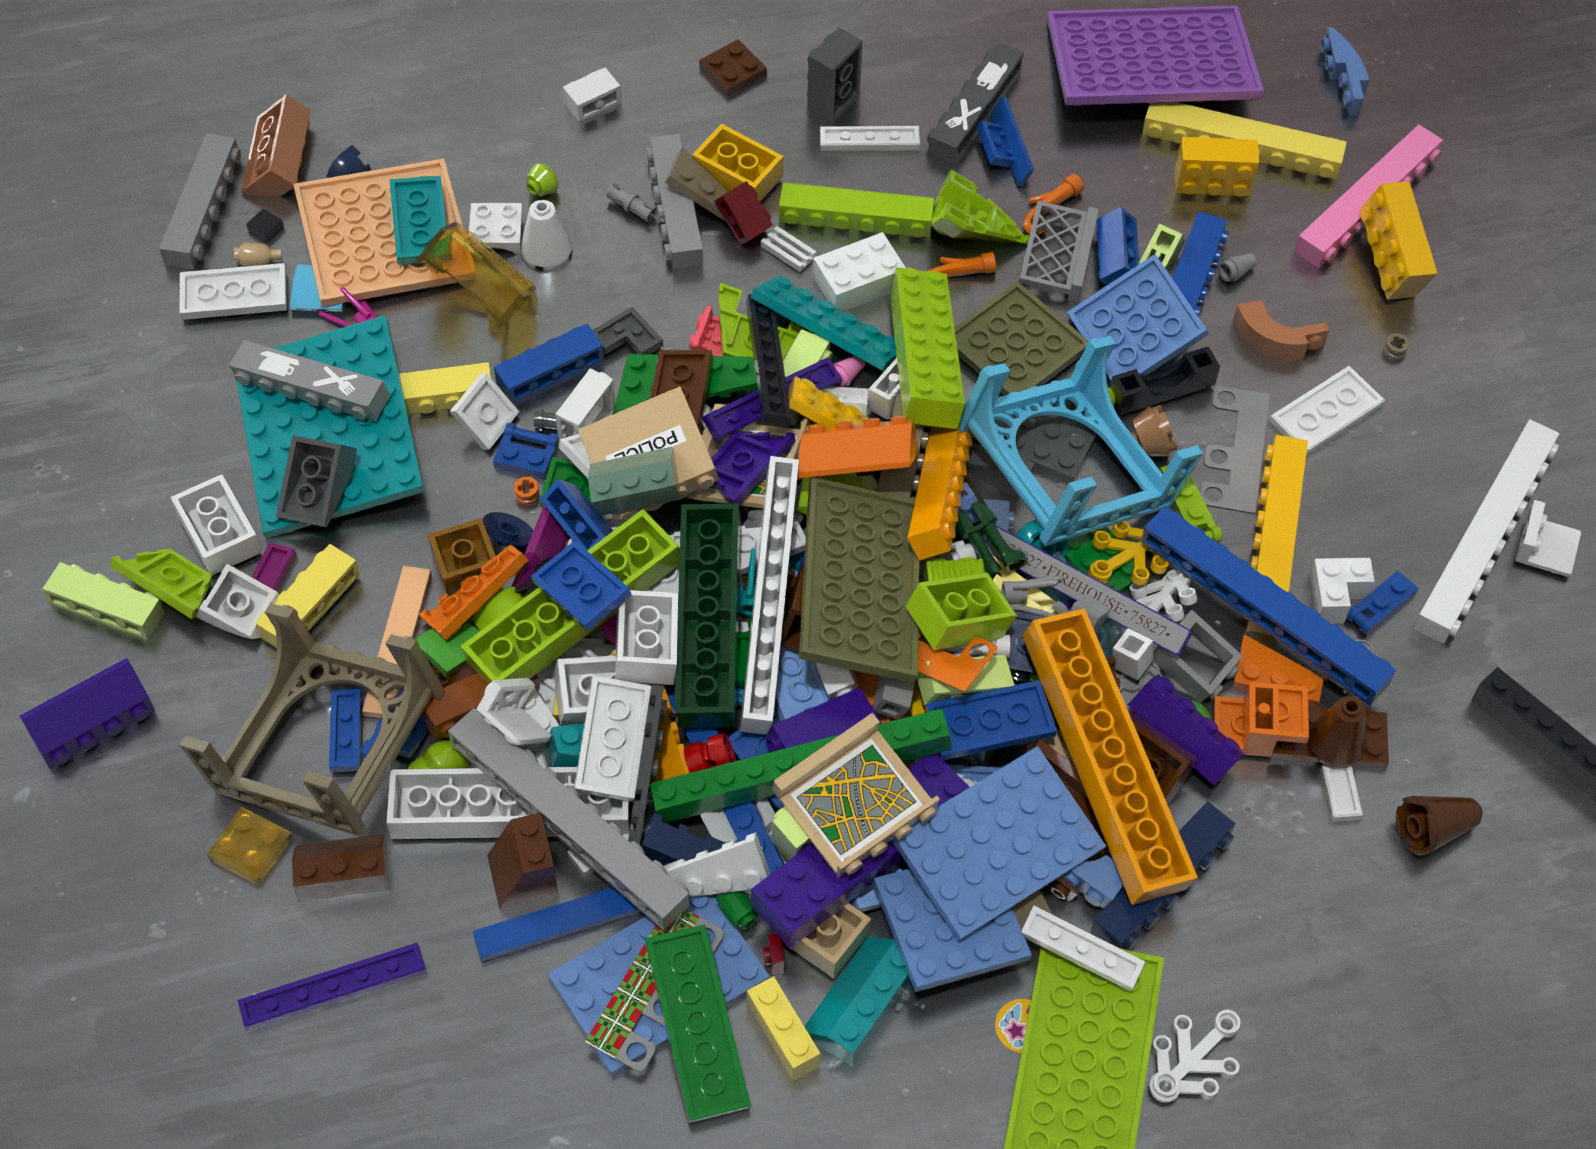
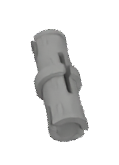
[606,183,656,223]

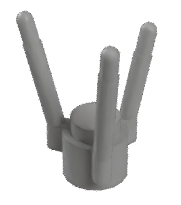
[1001,576,1063,617]

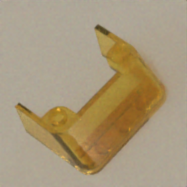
[416,222,536,329]

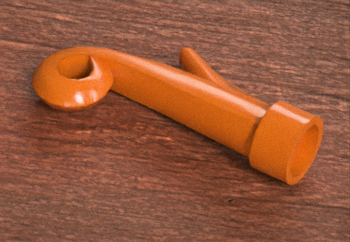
[1023,174,1084,235]
[928,252,997,278]

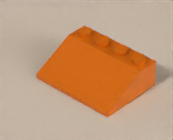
[797,415,918,478]

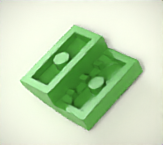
[415,621,480,678]

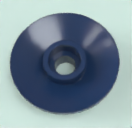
[482,512,533,547]

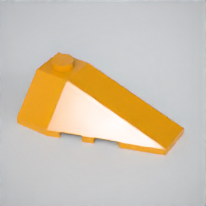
[648,684,690,792]

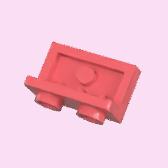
[689,305,722,356]

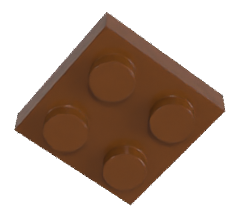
[699,39,767,96]

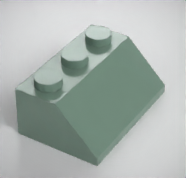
[588,447,681,516]

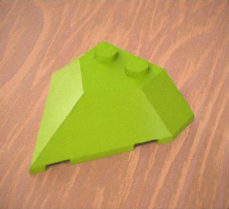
[931,169,1034,245]

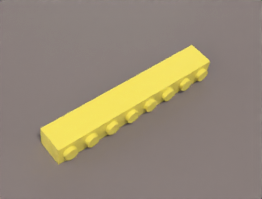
[1142,102,1347,180]

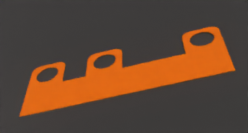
[918,629,997,692]

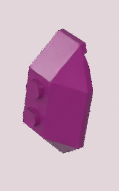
[511,505,571,594]

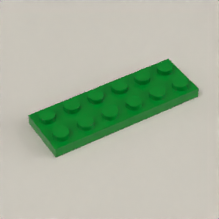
[645,925,751,1123]

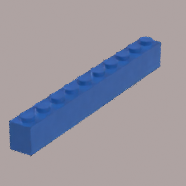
[1141,506,1396,706]

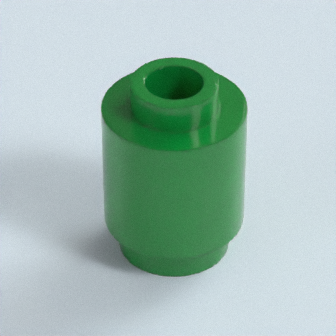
[715,891,758,930]

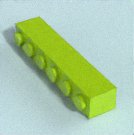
[779,182,934,238]

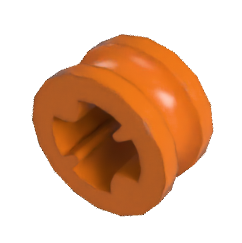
[514,477,539,504]

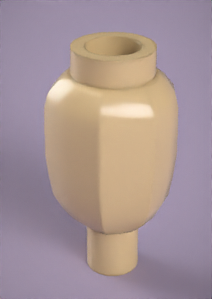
[234,243,282,267]

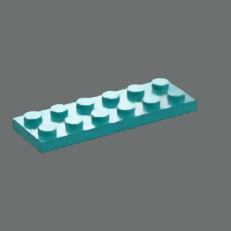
[750,276,897,371]

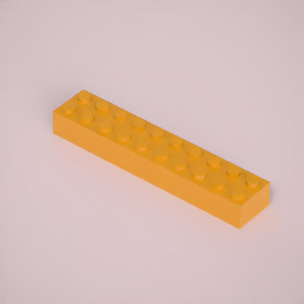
[1022,608,1198,905]

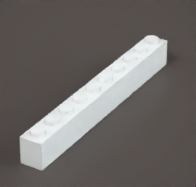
[1413,419,1560,644]
[740,456,799,735]

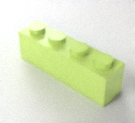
[757,329,833,428]
[42,562,165,640]

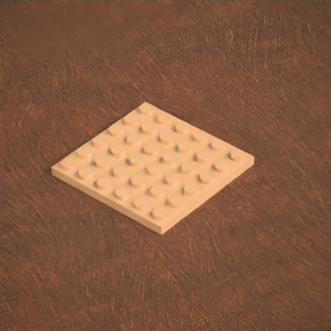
[293,159,476,306]

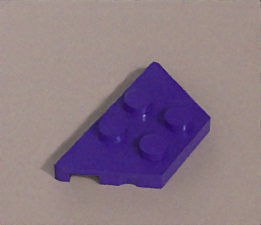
[711,432,796,504]

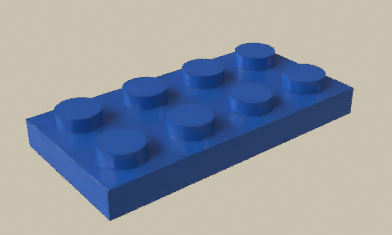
[926,680,1057,760]

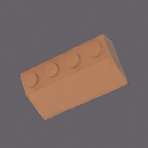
[241,94,311,197]

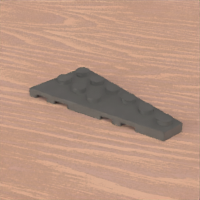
[964,402,1098,483]
[628,685,668,845]

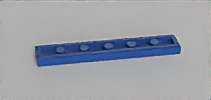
[472,887,642,962]

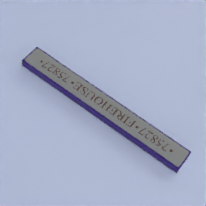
[985,526,1194,657]

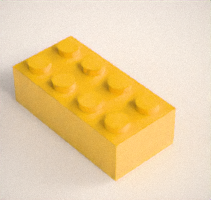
[1360,181,1438,300]

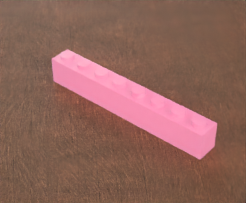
[1294,125,1443,268]

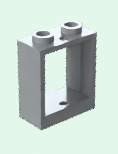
[1153,610,1242,703]

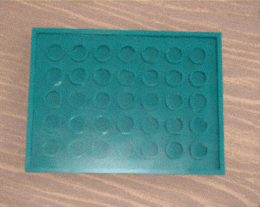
[236,315,425,539]

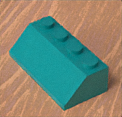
[804,936,911,1067]

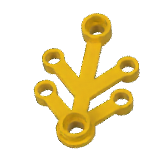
[1088,521,1169,586]

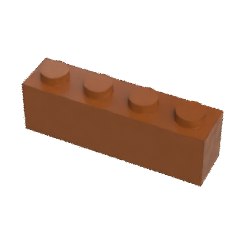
[420,673,539,741]

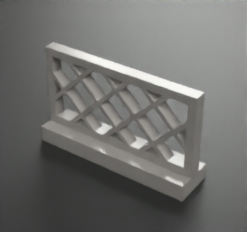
[1019,201,1099,302]

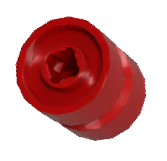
[683,733,736,773]

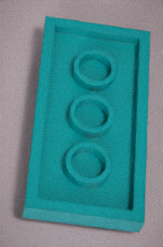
[389,176,450,264]

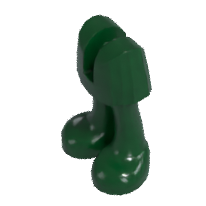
[956,500,1028,580]

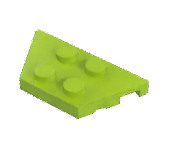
[110,548,212,619]

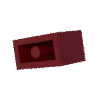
[714,181,773,245]

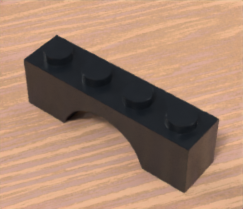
[1110,346,1220,415]

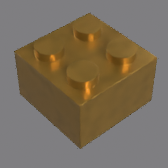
[428,518,496,596]

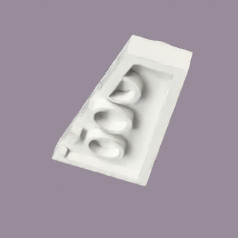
[664,832,771,897]

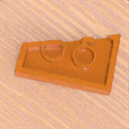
[1233,635,1324,706]

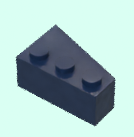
[642,813,725,866]

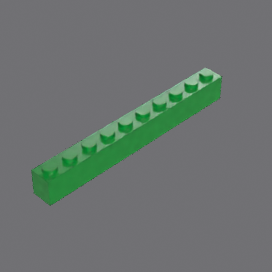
[650,708,952,823]

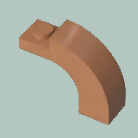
[1233,300,1329,361]

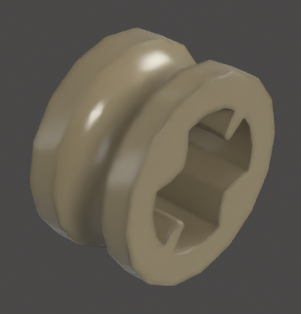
[1383,333,1410,359]

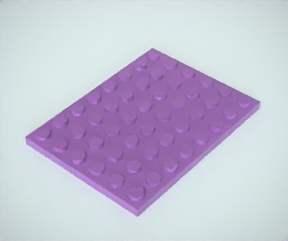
[1047,5,1264,106]

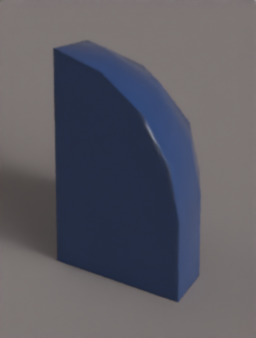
[326,145,372,178]

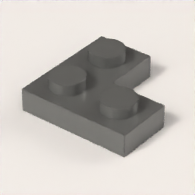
[593,307,663,355]

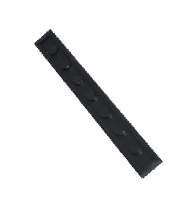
[746,294,792,428]

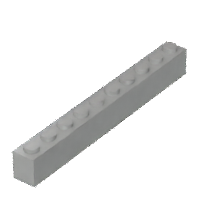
[448,708,690,931]

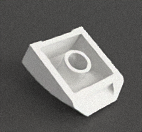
[196,564,279,639]

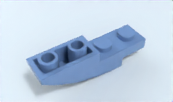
[1321,27,1369,116]

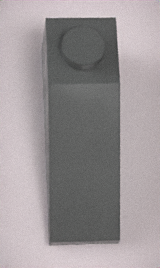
[966,443,1035,500]

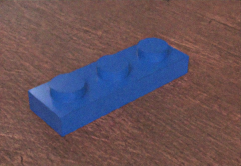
[329,689,362,773]

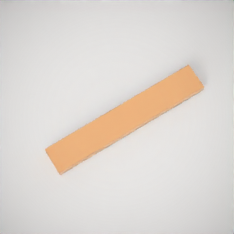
[362,566,432,718]

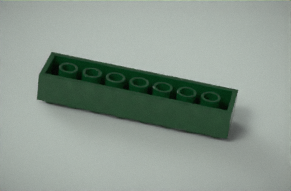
[674,504,741,728]

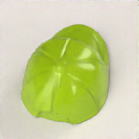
[408,740,470,769]

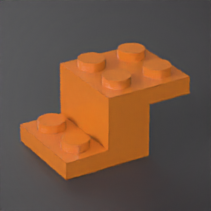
[1213,681,1309,757]

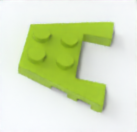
[717,283,809,360]

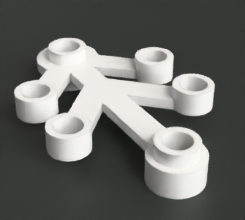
[1126,568,1197,630]
[1149,1010,1241,1103]

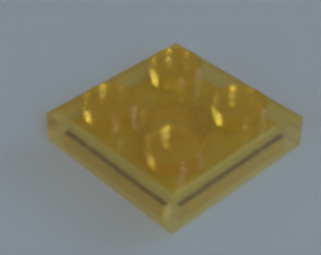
[207,807,293,885]

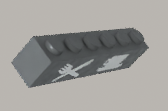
[927,41,1024,165]

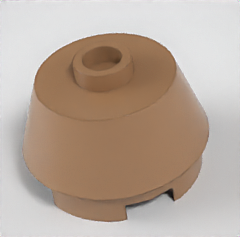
[1131,405,1178,457]

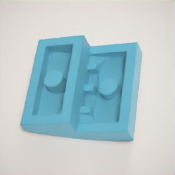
[290,264,344,313]

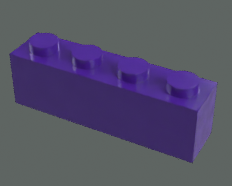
[1128,674,1244,785]

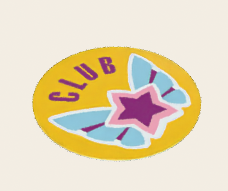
[995,999,1031,1054]

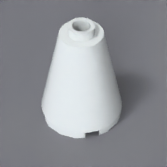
[521,200,572,270]

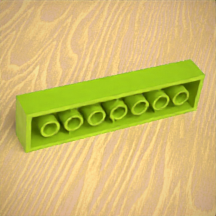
[890,267,965,429]
[461,509,680,685]

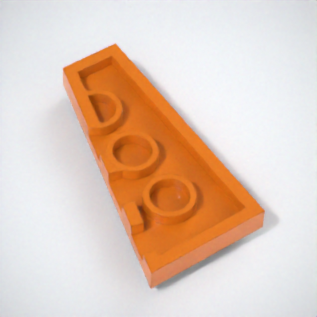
[418,545,529,640]

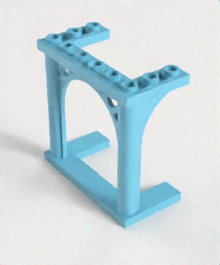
[958,336,1203,546]

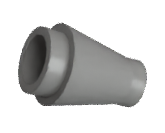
[1218,253,1257,282]

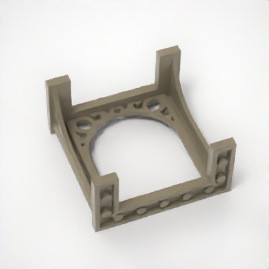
[180,603,445,836]

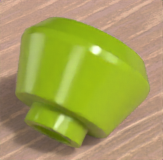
[526,163,559,197]

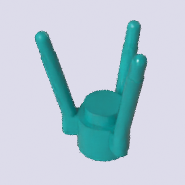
[739,548,756,617]

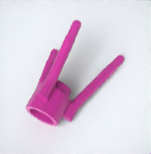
[318,287,379,327]

